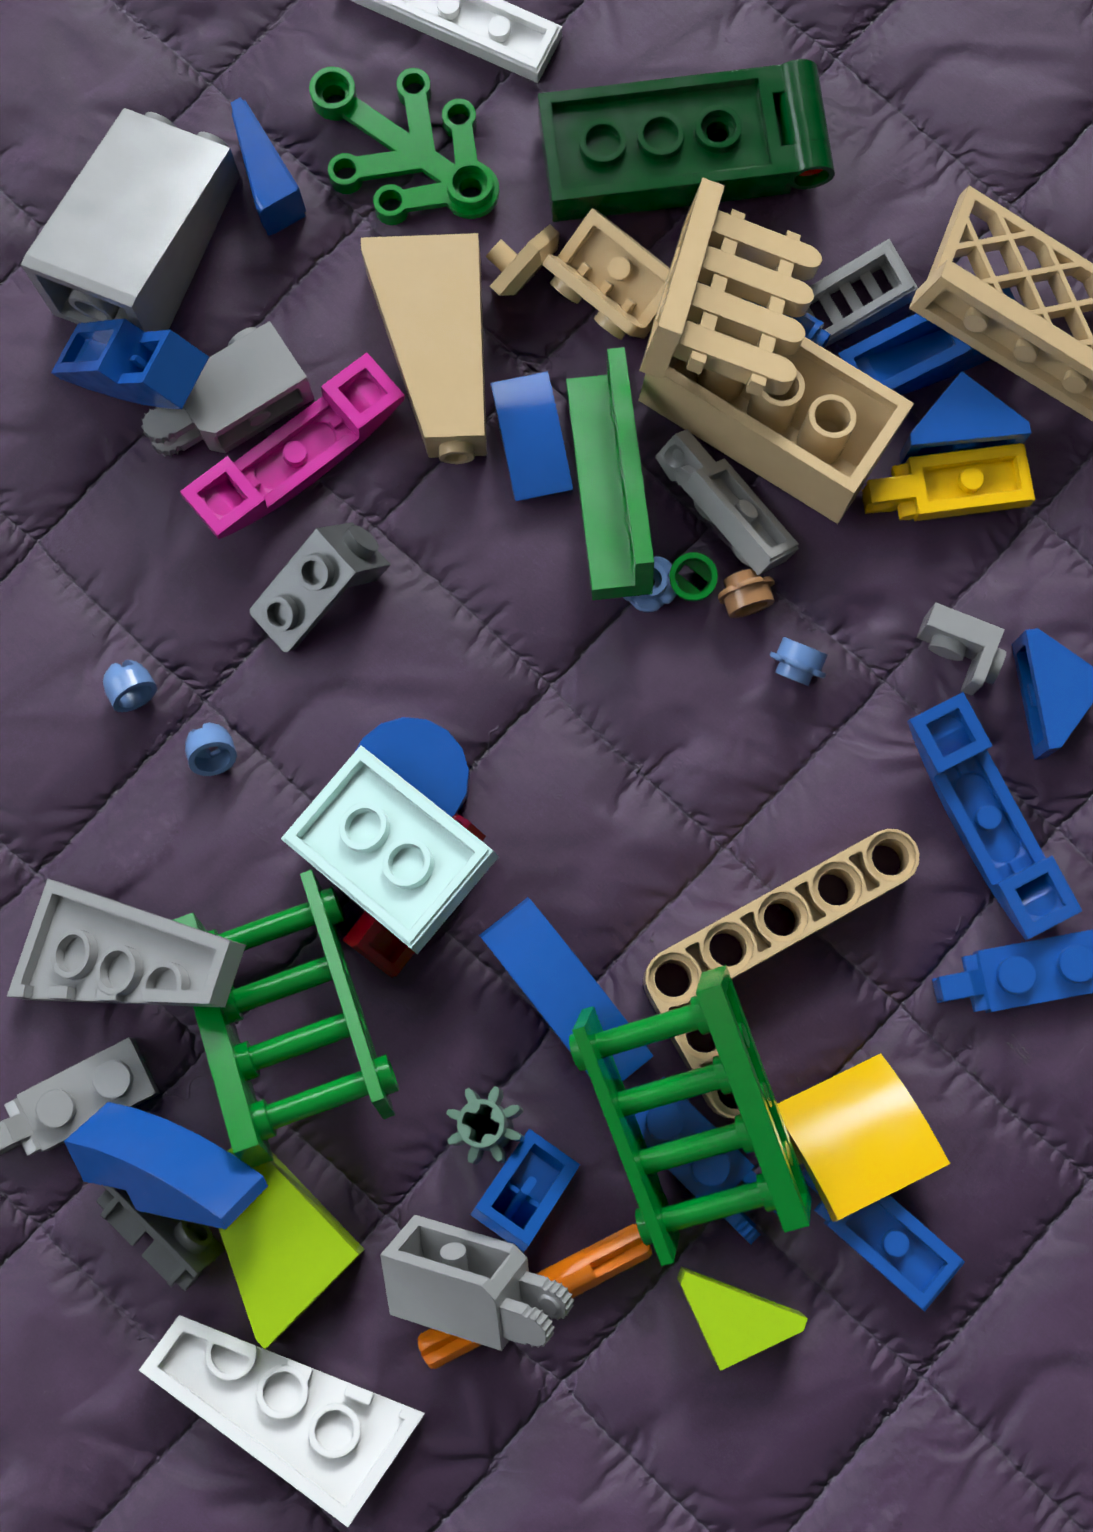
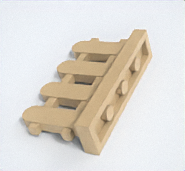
[639,178,822,397]

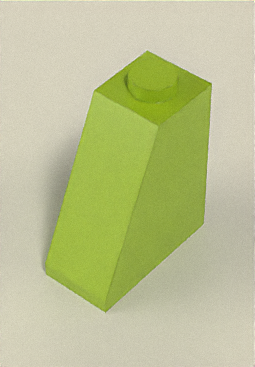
[219,1147,365,1349]

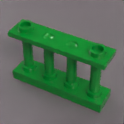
[173,870,399,1168]
[569,965,812,1266]

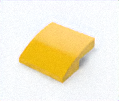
[777,1053,950,1222]

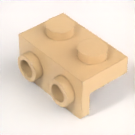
[542,208,670,340]

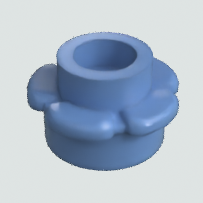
[623,556,678,612]
[770,637,828,686]

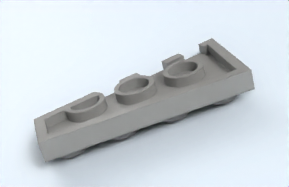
[7,879,246,1008]

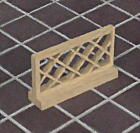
[909,185,1093,421]

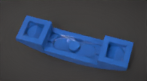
[907,692,1083,940]

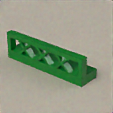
[566,347,654,601]

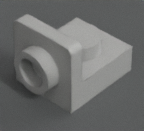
[916,602,1006,695]

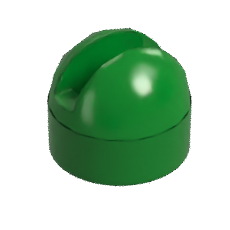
[669,552,718,602]

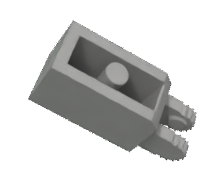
[141,321,315,457]
[380,1215,574,1351]

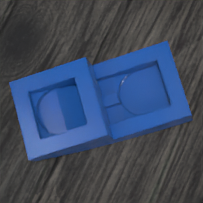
[490,371,573,501]

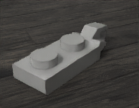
[655,429,799,576]
[0,1037,160,1156]

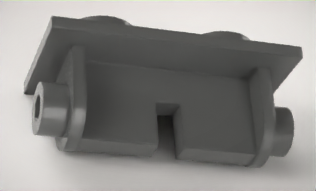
[96,1186,226,1292]

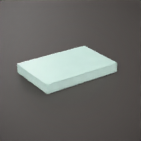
[281,746,499,954]

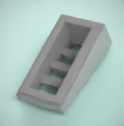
[807,239,918,348]

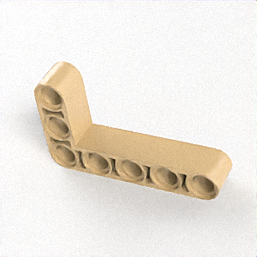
[643,829,920,1119]

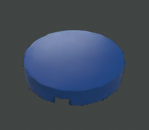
[354,717,470,817]

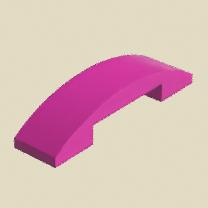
[180,352,405,539]

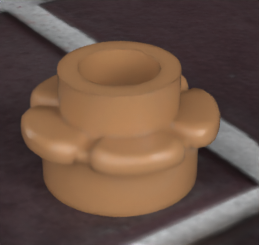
[718,569,775,618]

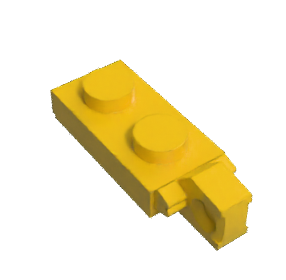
[861,443,1035,521]

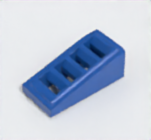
[231,97,306,235]

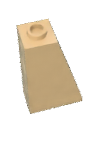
[361,233,487,464]

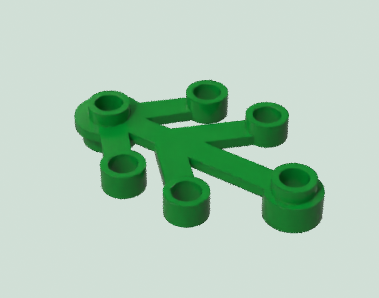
[309,67,500,225]

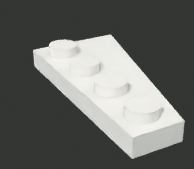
[139,1315,425,1527]

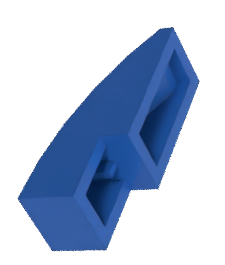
[838,287,1016,395]
[51,318,209,409]
[479,897,654,1081]
[64,1102,268,1229]

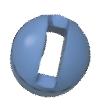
[103,660,157,712]
[185,722,237,776]

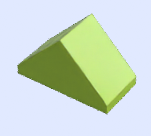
[677,1266,808,1371]

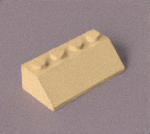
[638,285,914,524]

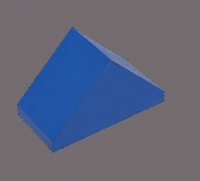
[900,371,1031,464]
[1012,628,1093,760]
[470,1129,580,1253]

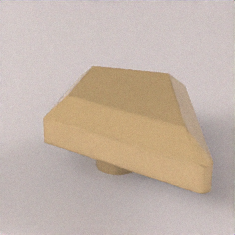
[486,224,559,296]

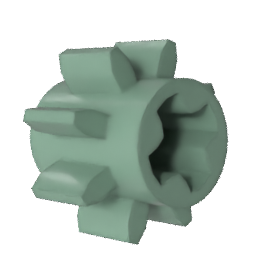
[446,1086,525,1165]

